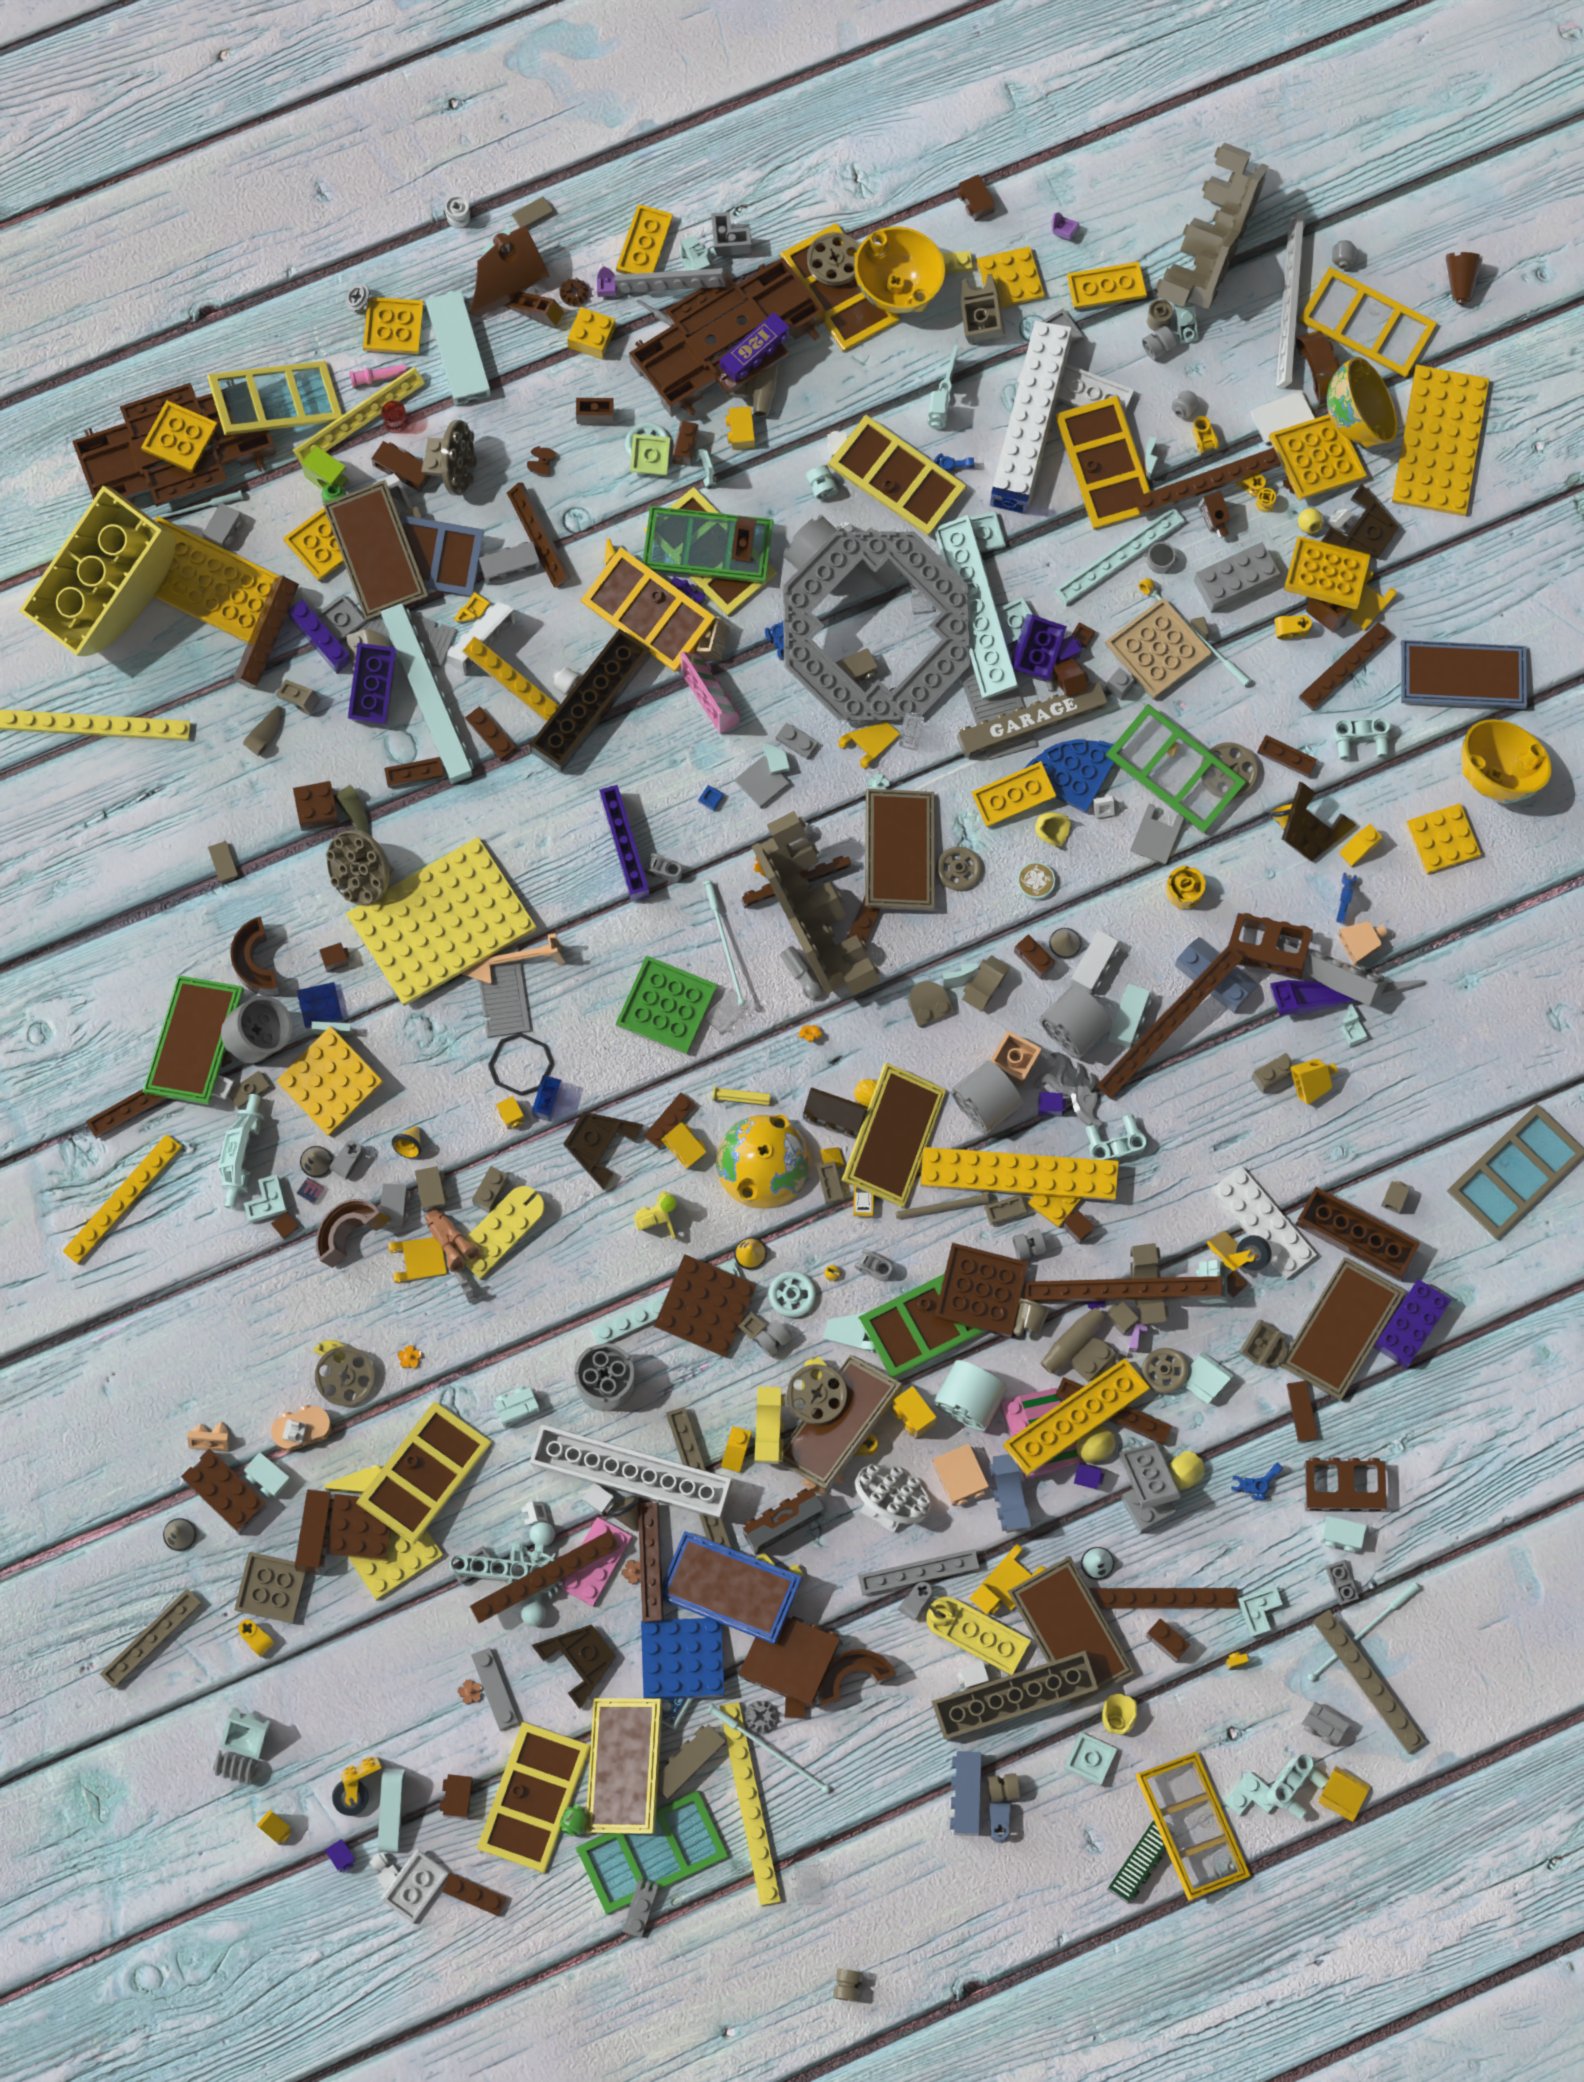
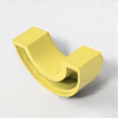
[755,1386,785,1464]

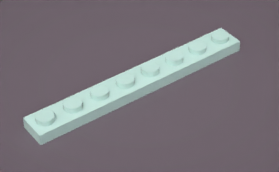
[591,1262,741,1345]

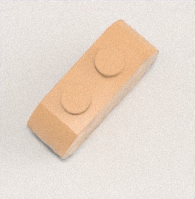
[271,1405,331,1452]

